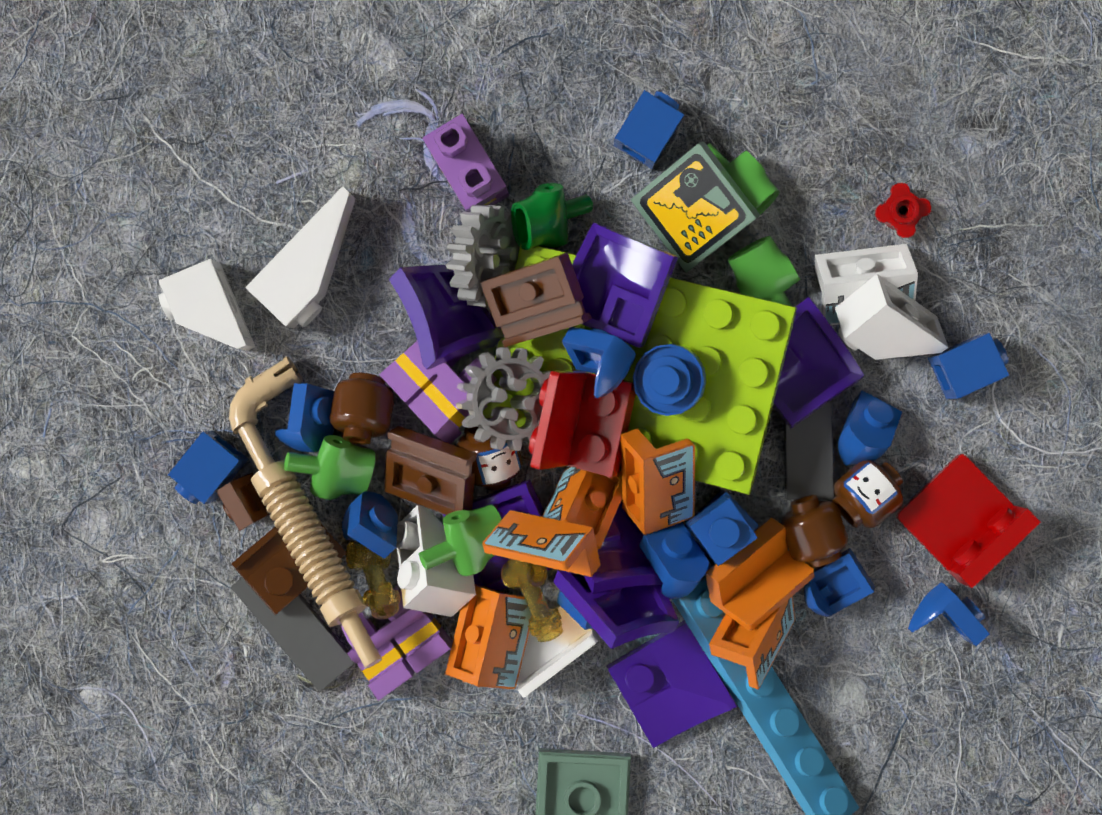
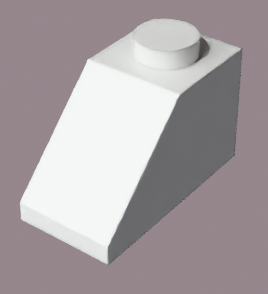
[158,259,255,350]
[835,274,948,360]

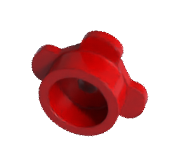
[875,183,931,238]

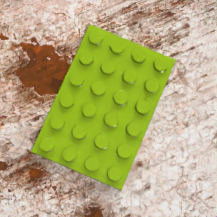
[483,245,797,495]

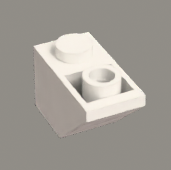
[396,505,476,617]

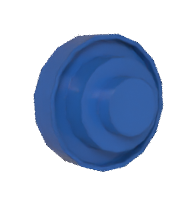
[633,344,706,416]

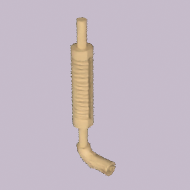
[229,356,382,669]

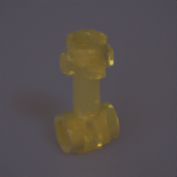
[346,541,401,619]
[501,559,564,642]

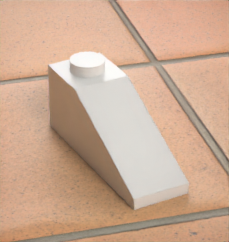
[245,186,356,329]

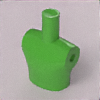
[707,143,779,215]
[728,236,800,306]
[284,435,375,500]
[419,504,502,576]

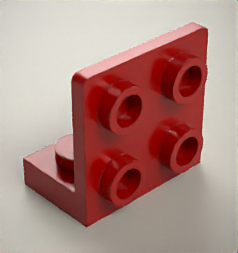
[529,371,636,478]
[896,454,1041,588]

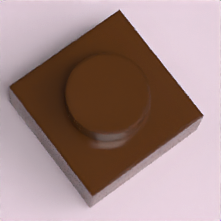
[216,472,271,531]

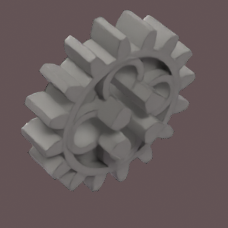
[446,205,520,308]
[456,347,551,451]

